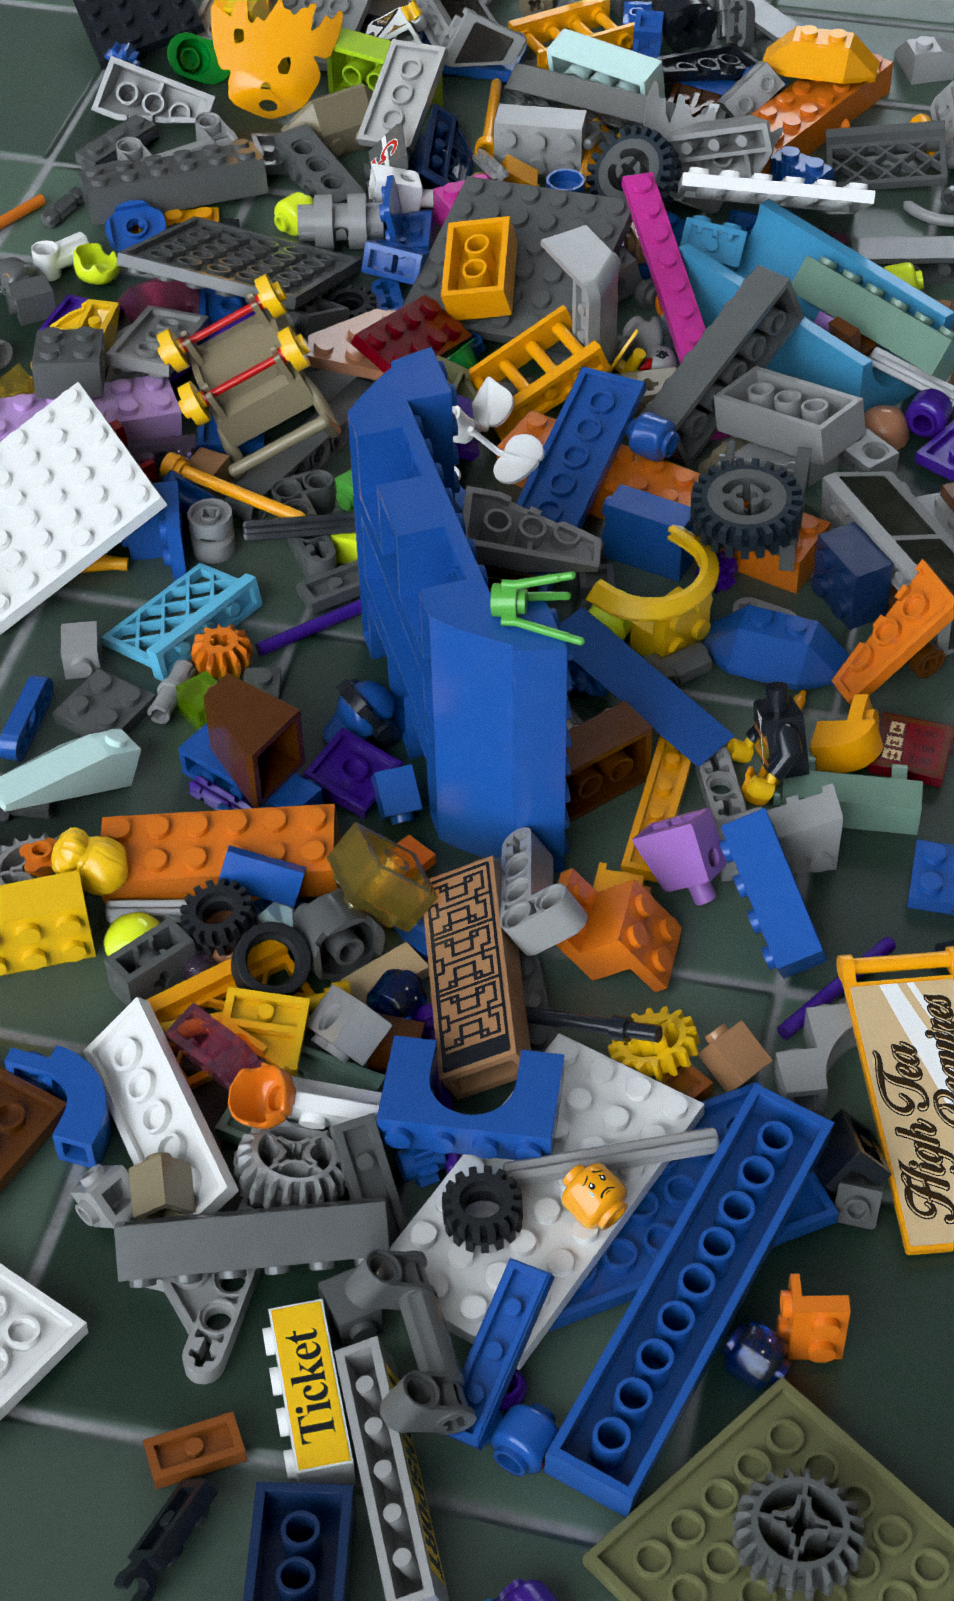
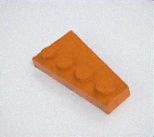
[831,559,954,705]

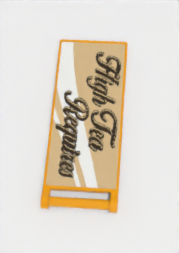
[837,946,954,1255]

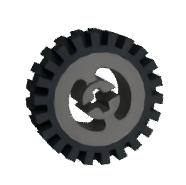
[586,125,682,204]
[690,458,803,559]

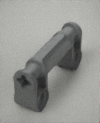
[344,1249,477,1435]

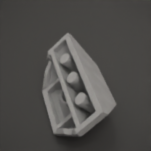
[662,115,775,179]

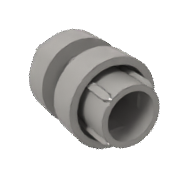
[297,193,384,250]

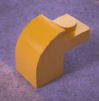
[810,694,884,773]

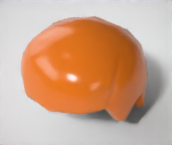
[228,1062,296,1129]

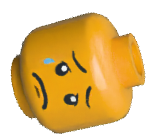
[562,1163,628,1230]

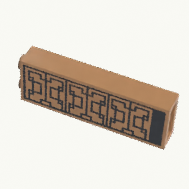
[421,855,531,1100]

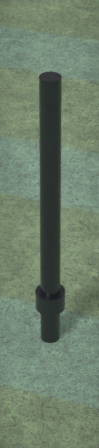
[526,1006,663,1043]

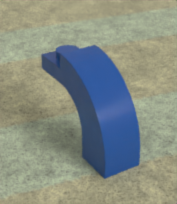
[4,1045,111,1168]

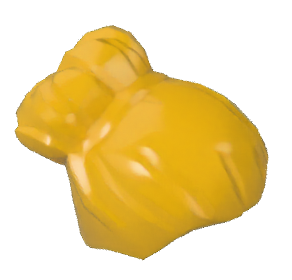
[51,827,128,896]

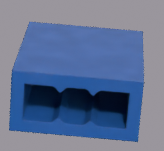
[601,484,694,582]

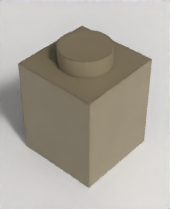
[128,1152,196,1220]

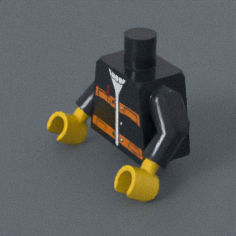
[726,682,810,801]

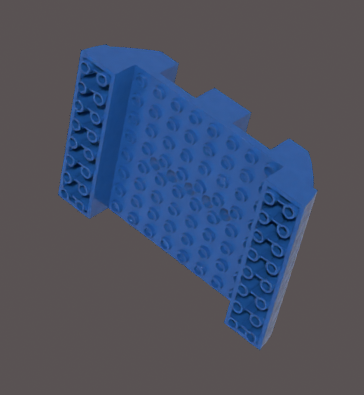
[348,347,573,872]

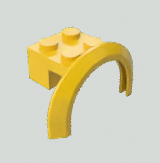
[586,525,719,658]

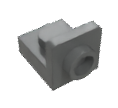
[834,1168,884,1229]

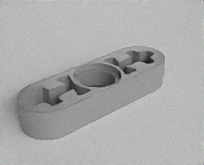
[695,747,747,821]

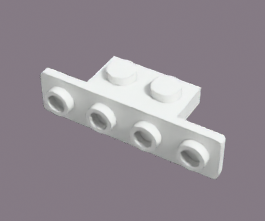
[287,1076,382,1129]

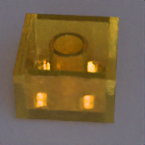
[327,822,438,933]

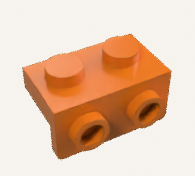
[776,1273,851,1363]

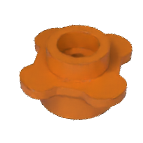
[19,838,57,877]

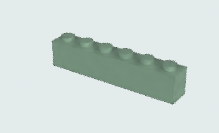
[792,255,954,382]

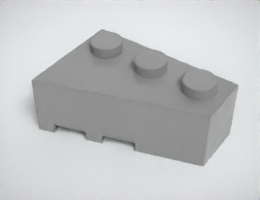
[715,783,843,881]

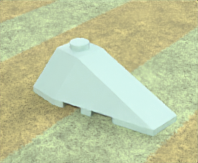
[0,729,141,812]

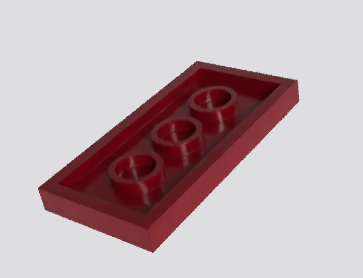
[350,294,472,373]

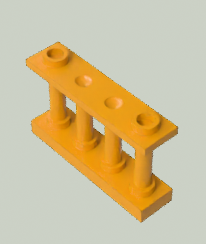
[508,0,635,70]
[468,305,611,441]

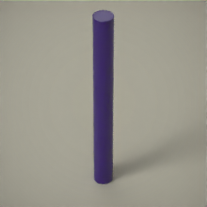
[255,599,362,657]
[777,936,896,1040]

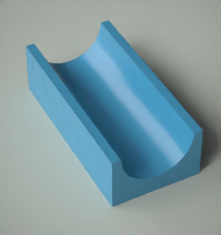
[678,199,954,412]

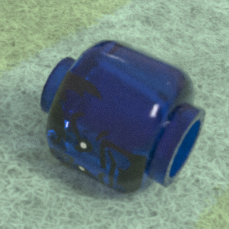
[366,969,427,1020]
[720,1320,792,1391]

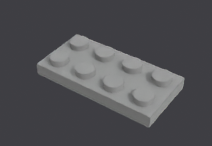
[356,39,448,154]
[106,305,209,378]

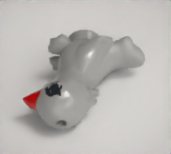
[619,313,677,371]

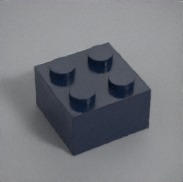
[811,522,893,630]

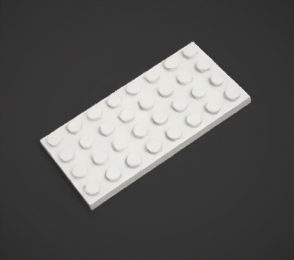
[389,1033,704,1370]

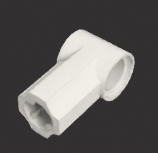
[31,232,89,282]

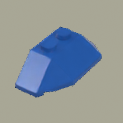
[703,605,850,690]

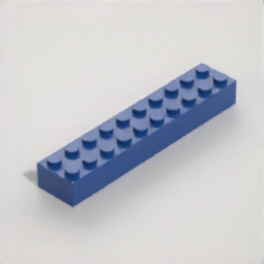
[544,1083,835,1518]

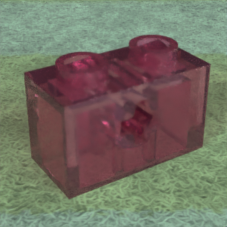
[165,1002,262,1092]

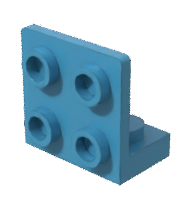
[679,215,748,270]

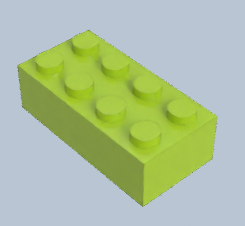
[326,28,443,111]

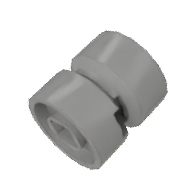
[187,498,236,564]

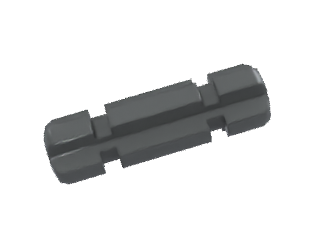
[40,187,84,229]

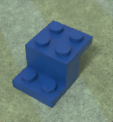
[121,481,187,580]

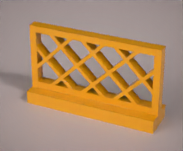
[146,940,315,1090]

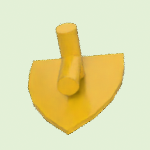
[607,329,646,373]

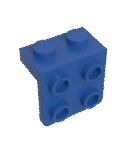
[379,175,435,250]

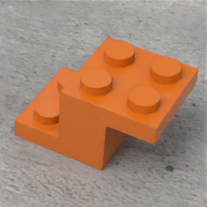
[556,868,683,992]

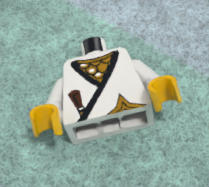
[366,0,426,44]

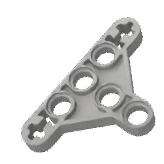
[145,1197,262,1384]

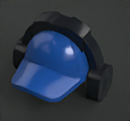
[323,678,402,748]

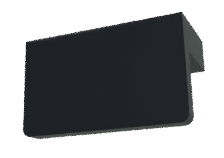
[816,1108,892,1191]

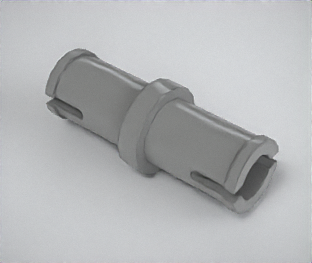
[147,660,196,724]

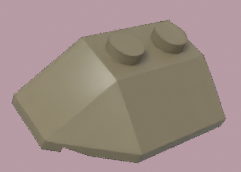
[281,84,373,158]

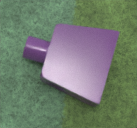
[632,807,727,906]

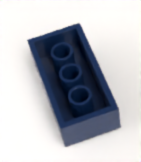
[243,1482,356,1601]

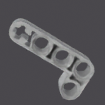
[500,827,588,956]

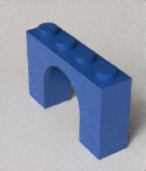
[377,1035,564,1160]

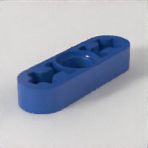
[0,675,53,762]

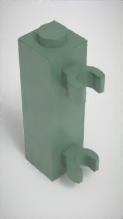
[773,756,923,835]

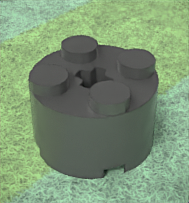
[292,888,385,983]

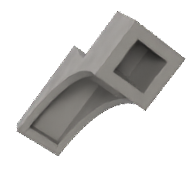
[773,1003,857,1114]

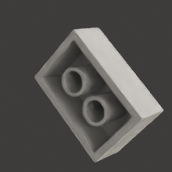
[494,103,587,178]

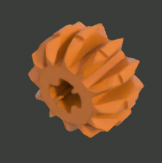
[191,623,253,682]

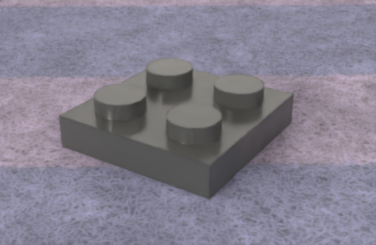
[53,668,156,736]

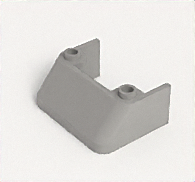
[541,225,621,365]

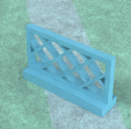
[101,563,263,681]

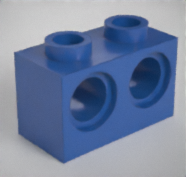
[361,239,430,285]

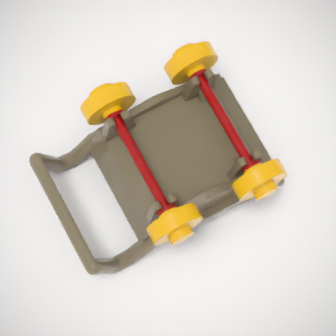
[157,274,341,481]

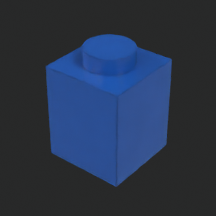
[371,764,423,826]

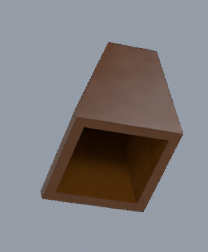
[203,673,305,808]

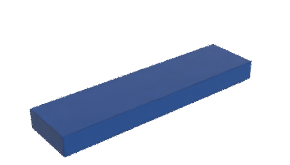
[441,1258,555,1451]

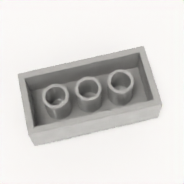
[713,366,866,466]

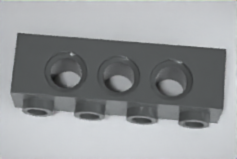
[273,124,366,203]

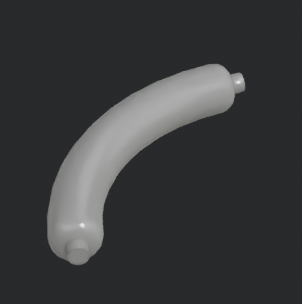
[903,200,954,227]

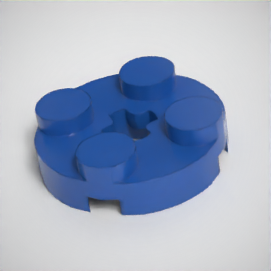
[105,200,167,254]

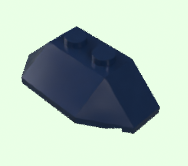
[408,103,473,189]

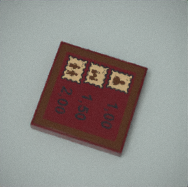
[867,712,954,788]

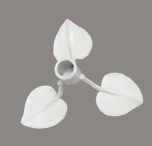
[452,376,545,484]

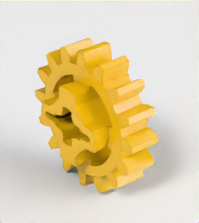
[608,1006,700,1082]

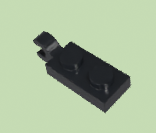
[114,1479,219,1601]

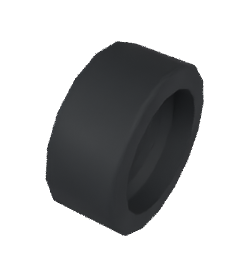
[231,922,311,996]

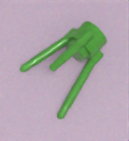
[490,571,585,646]

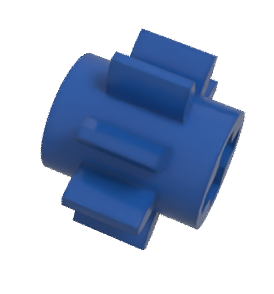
[105,42,141,68]
[394,1148,447,1188]

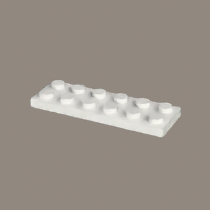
[83,997,239,1215]

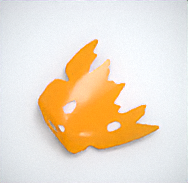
[211,0,343,119]

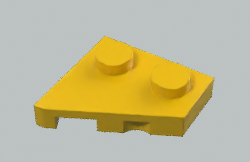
[221,987,310,1077]

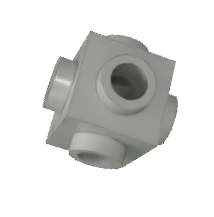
[70,1164,133,1229]

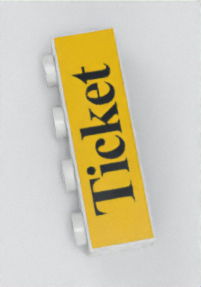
[262,1299,356,1485]

